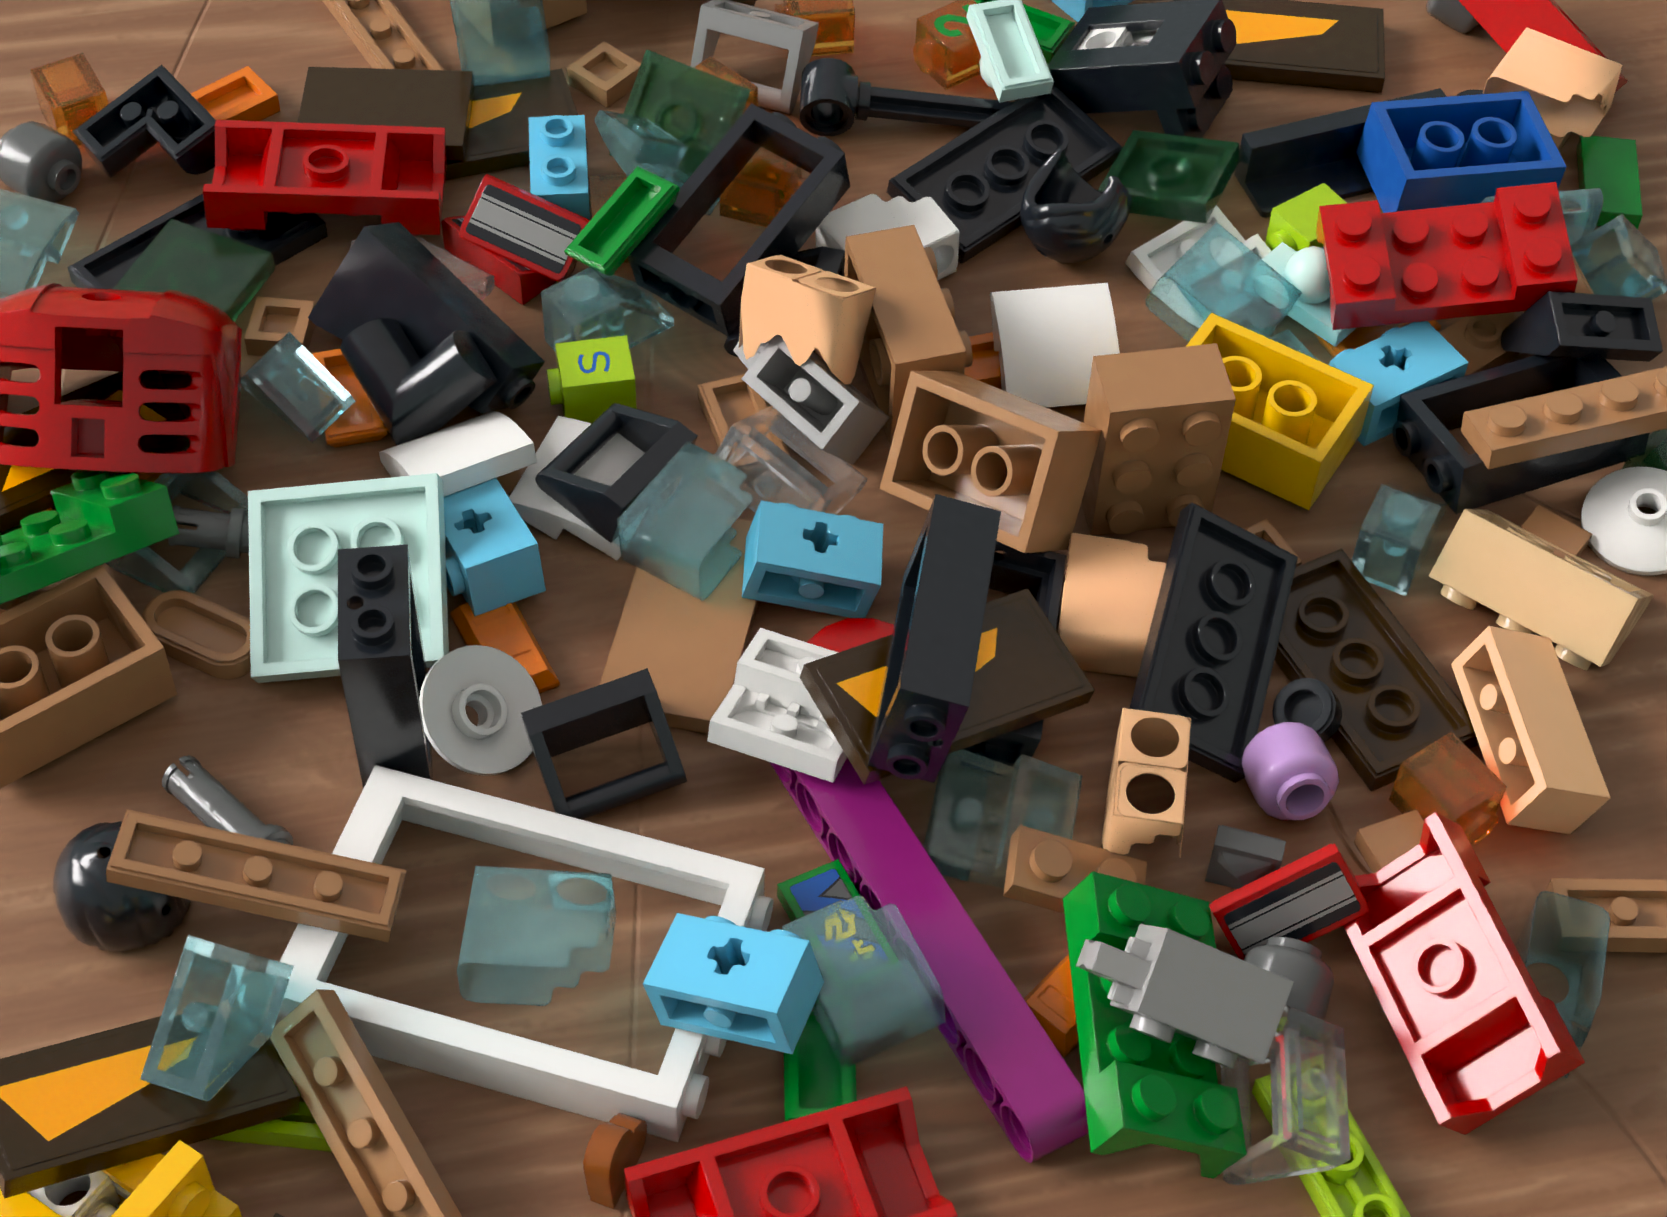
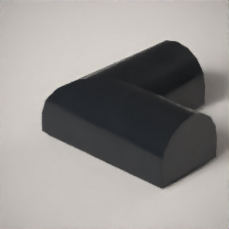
[72,65,216,178]
[340,318,498,446]

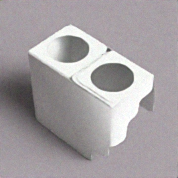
[815,194,959,280]

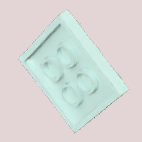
[248,473,449,683]

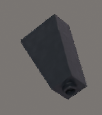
[308,222,545,414]

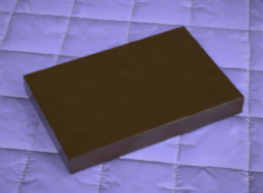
[298,67,475,161]

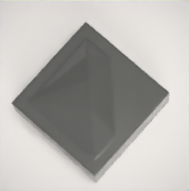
[1205,825,1286,889]

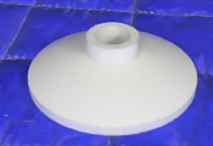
[1581,467,1667,576]
[419,645,542,776]

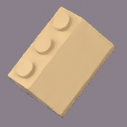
[1429,509,1654,670]

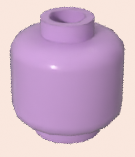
[1242,722,1339,820]

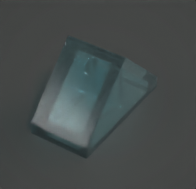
[241,331,356,443]

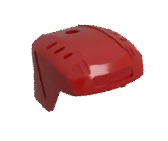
[0,283,242,473]

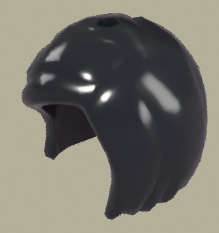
[1020,148,1132,264]
[53,821,191,951]

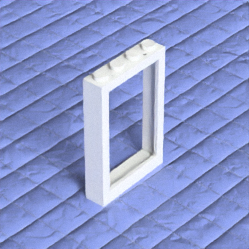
[265,765,773,1142]

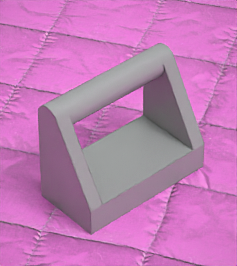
[688,0,819,114]

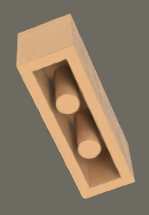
[1451,626,1611,835]

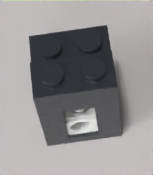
[1048,0,1237,155]

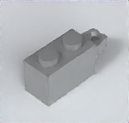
[733,335,890,465]
[1076,924,1294,1069]

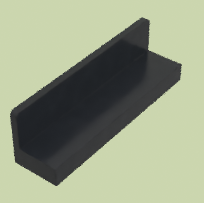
[1234,88,1447,218]

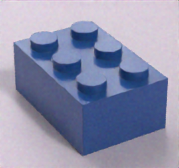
[1356,91,1567,213]

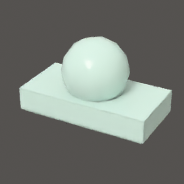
[966,0,1054,103]
[1244,242,1356,347]

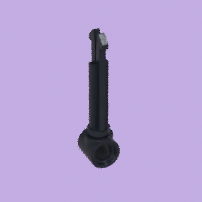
[800,58,1012,136]

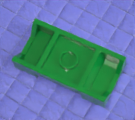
[0,470,179,604]
[1063,871,1247,1179]

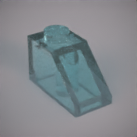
[1570,214,1667,300]
[541,267,674,352]
[1352,483,1448,596]
[140,935,294,1101]

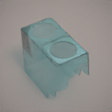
[450,0,550,86]
[1145,222,1302,342]
[617,441,753,601]
[457,866,616,1006]
[1515,891,1610,1078]
[782,896,945,1069]

